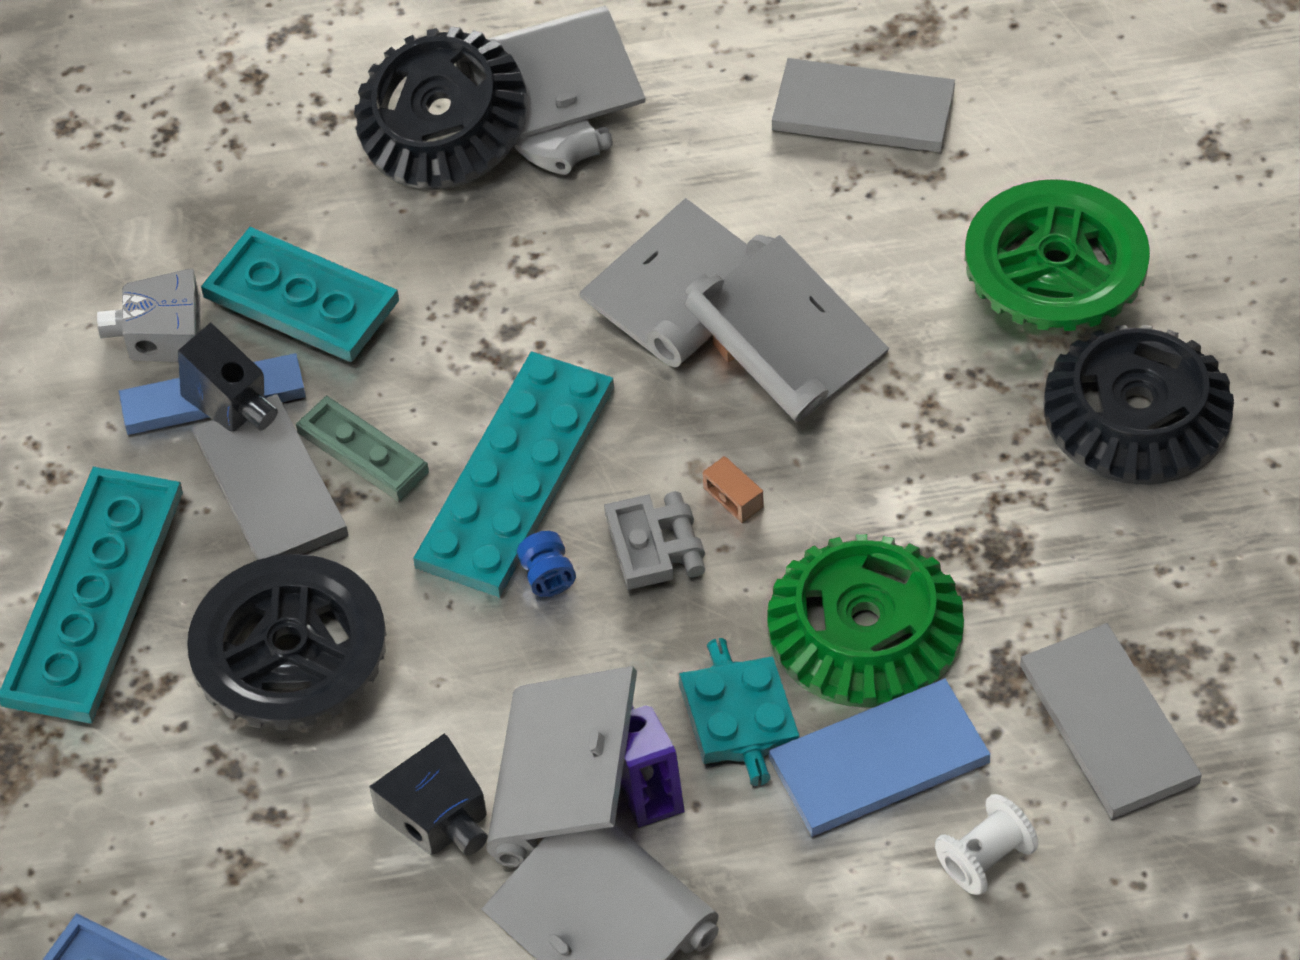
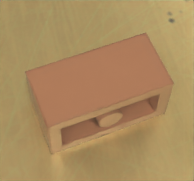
[703,456,764,523]

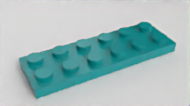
[413,351,614,598]
[0,466,183,724]

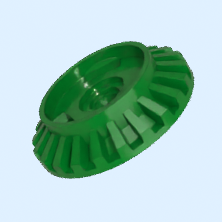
[964,179,1150,331]
[767,534,964,708]

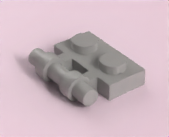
[604,491,705,590]

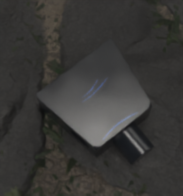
[178,322,278,431]
[369,733,488,856]

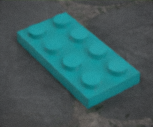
[201,227,399,363]

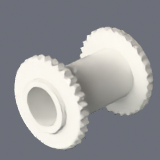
[935,794,1038,895]

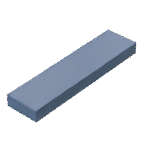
[119,353,306,435]

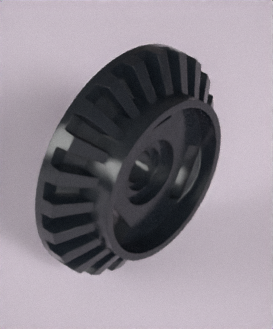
[354,27,528,190]
[1043,325,1234,484]
[187,554,387,730]

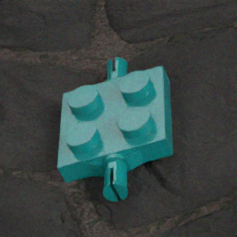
[678,638,799,786]

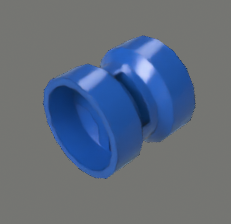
[517,531,576,597]

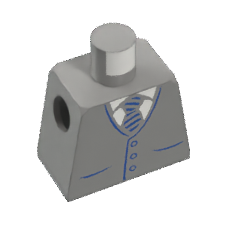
[97,269,201,362]

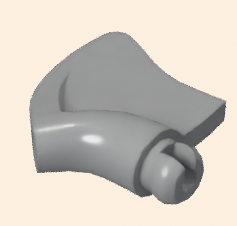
[513,120,613,175]

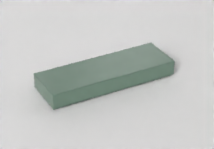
[296,395,429,502]

